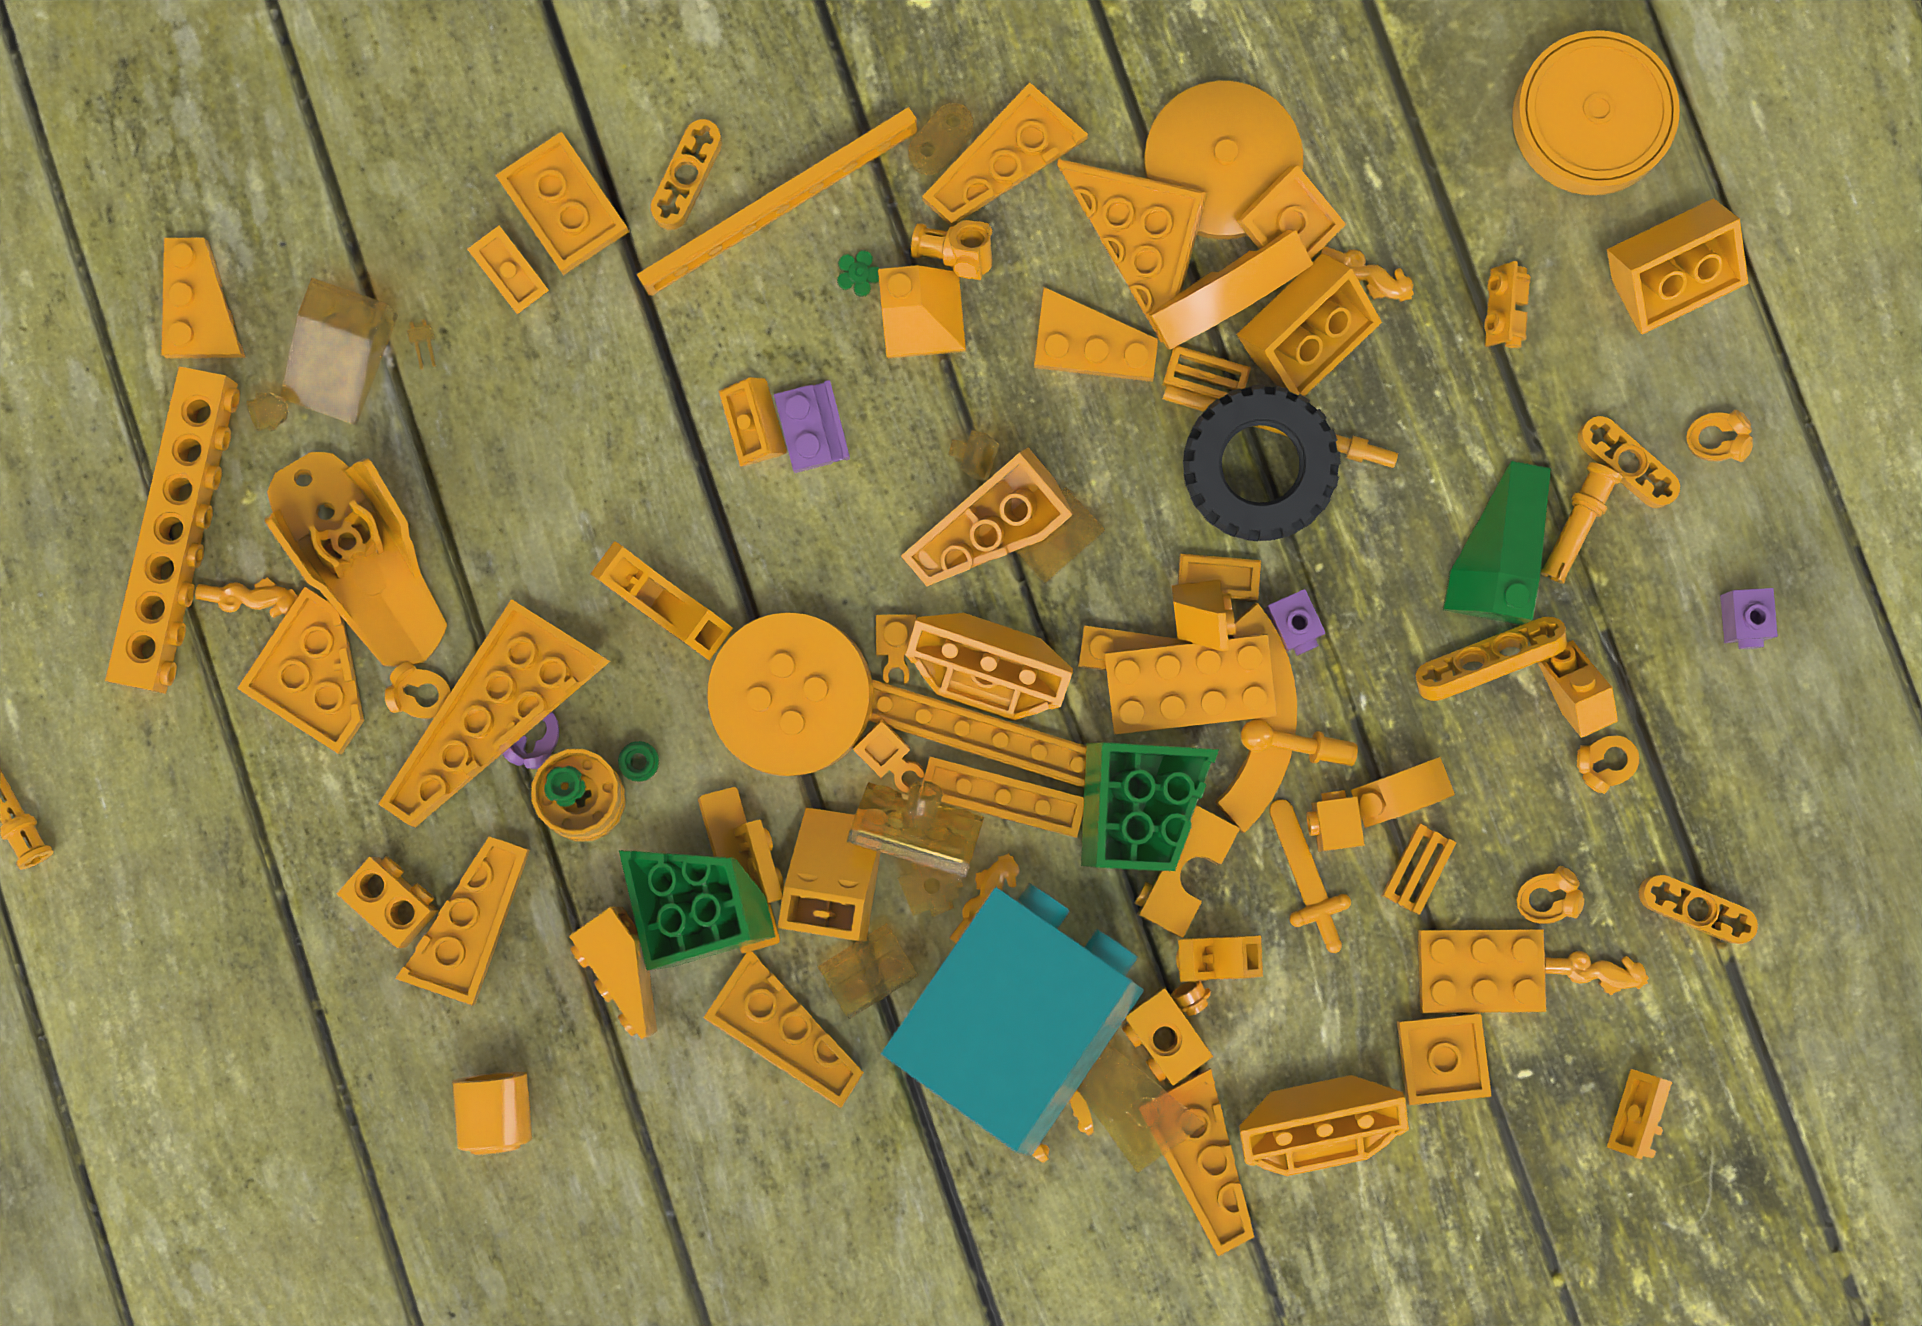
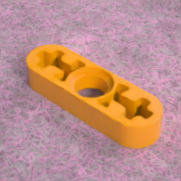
[651,119,722,230]
[1578,416,1680,508]
[1639,875,1758,944]

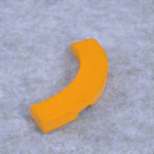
[1215,603,1297,833]

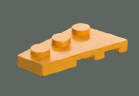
[1034,287,1158,382]

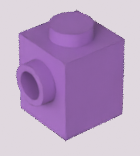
[1720,588,1778,649]
[1264,589,1325,656]

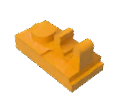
[467,225,549,314]
[1607,1069,1672,1160]

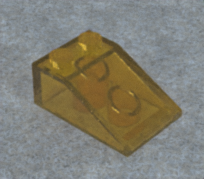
[280,278,398,425]

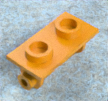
[1484,261,1531,348]

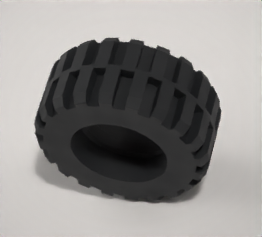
[1183,384,1341,541]

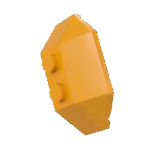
[906,613,1073,720]
[1239,1075,1409,1176]

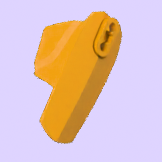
[264,452,447,667]

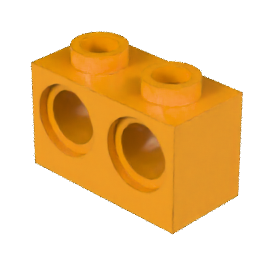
[337,856,439,948]

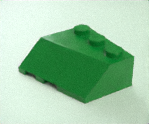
[1081,742,1219,871]
[619,850,776,971]

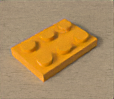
[495,131,629,276]
[1418,929,1546,1013]

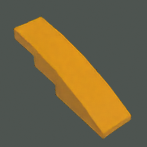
[1149,230,1314,349]

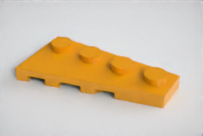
[922,82,1088,226]
[395,836,530,1005]
[703,951,864,1109]
[1138,1068,1254,1257]

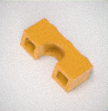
[1135,805,1240,938]

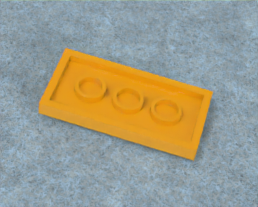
[1105,634,1277,735]

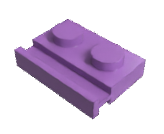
[774,380,850,474]

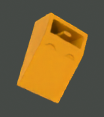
[777,807,886,941]
[569,907,657,1040]

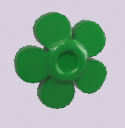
[837,251,880,297]

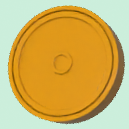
[1512,30,1680,195]
[707,613,873,776]

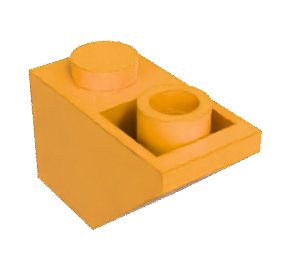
[1172,580,1236,651]
[1538,640,1618,738]

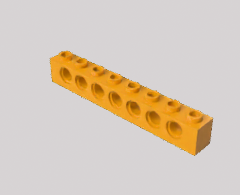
[105,366,240,694]

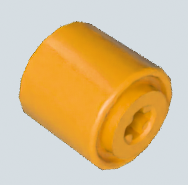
[452,1072,532,1154]

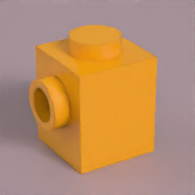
[1306,790,1365,852]

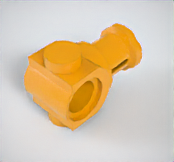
[911,220,993,280]

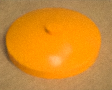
[1144,81,1303,240]

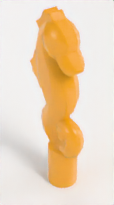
[1320,246,1414,303]
[195,577,298,618]
[949,853,1020,943]
[1545,951,1649,996]

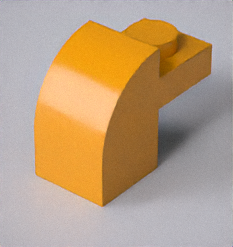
[1350,757,1455,828]
[1176,935,1263,982]

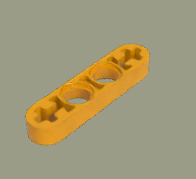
[1415,617,1567,701]

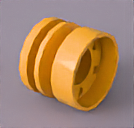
[532,749,626,842]

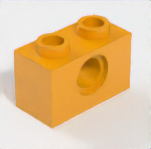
[1122,987,1213,1085]

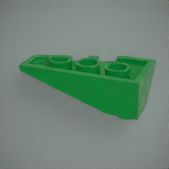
[1443,461,1551,625]

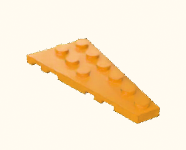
[378,599,611,828]

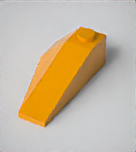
[901,447,1074,586]

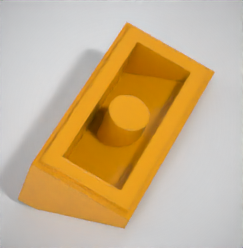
[719,377,787,467]

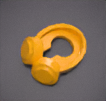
[1686,409,1753,462]
[385,661,451,719]
[1577,736,1639,794]
[1517,866,1584,924]

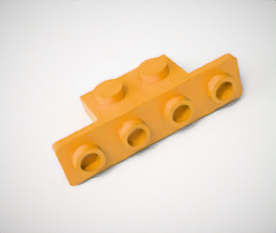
[698,787,784,953]

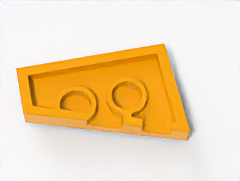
[161,237,246,358]

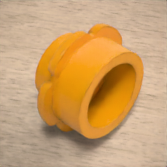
[1171,981,1211,1016]

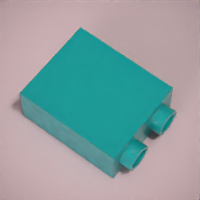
[881,883,1144,1156]

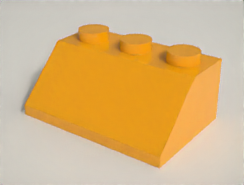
[1607,198,1748,334]
[1236,253,1382,396]

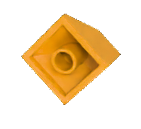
[878,265,966,359]

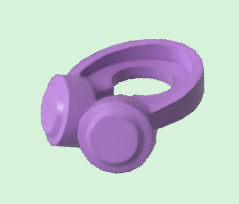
[503,712,559,769]

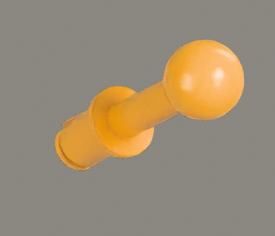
[1241,719,1358,766]

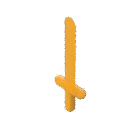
[1269,799,1351,953]

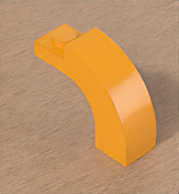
[590,541,733,661]

